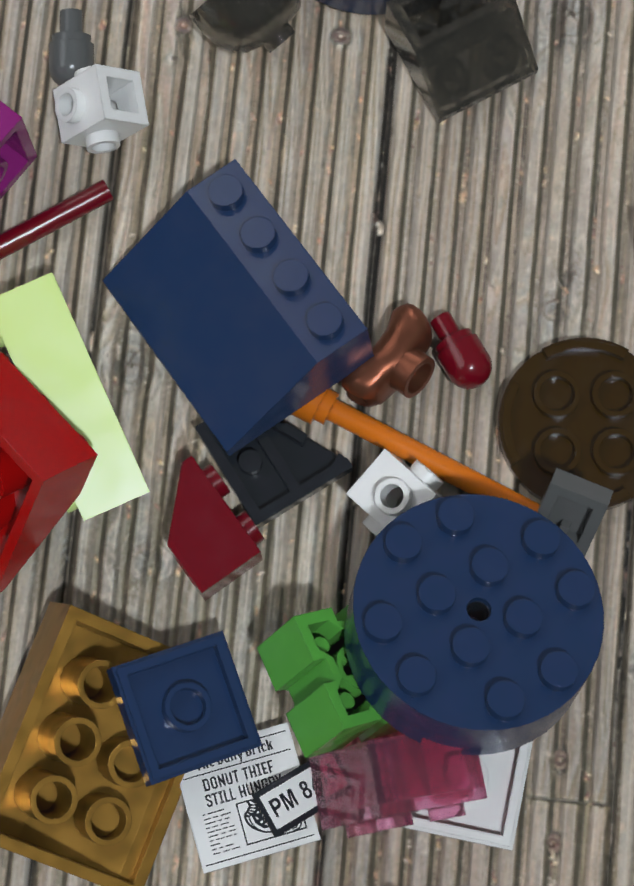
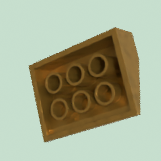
[0,602,184,886]

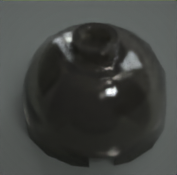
[189,0,302,53]

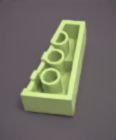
[0,272,150,521]

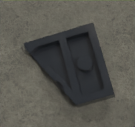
[195,421,353,529]

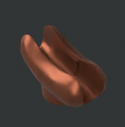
[341,303,435,407]

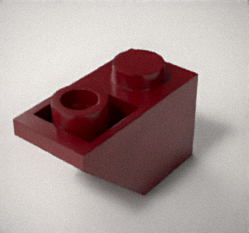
[167,456,265,601]

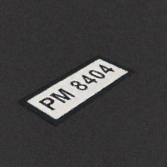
[252,749,360,838]

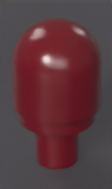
[430,312,492,389]

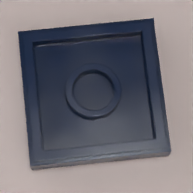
[106,630,262,787]

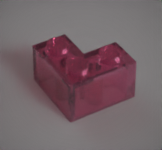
[309,735,487,838]

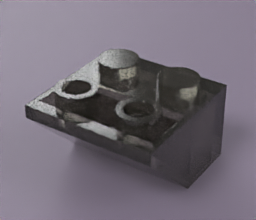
[385,0,538,123]

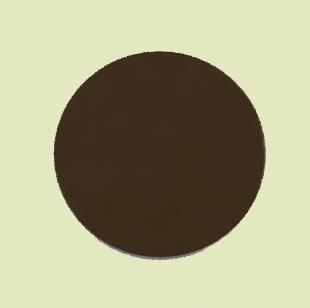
[497,338,634,510]

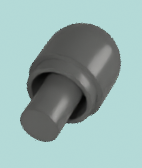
[49,8,94,86]

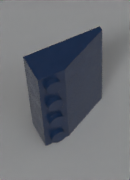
[102,159,374,456]

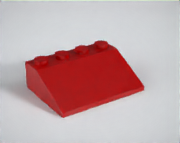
[0,351,98,593]

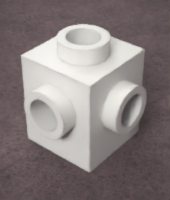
[53,64,149,154]
[346,449,444,536]

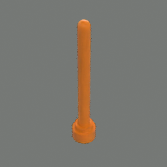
[291,387,540,512]

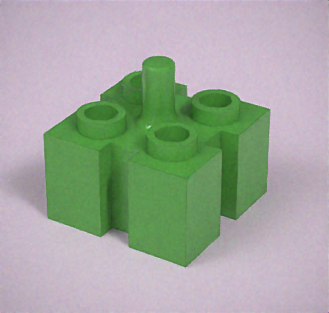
[257,605,398,759]

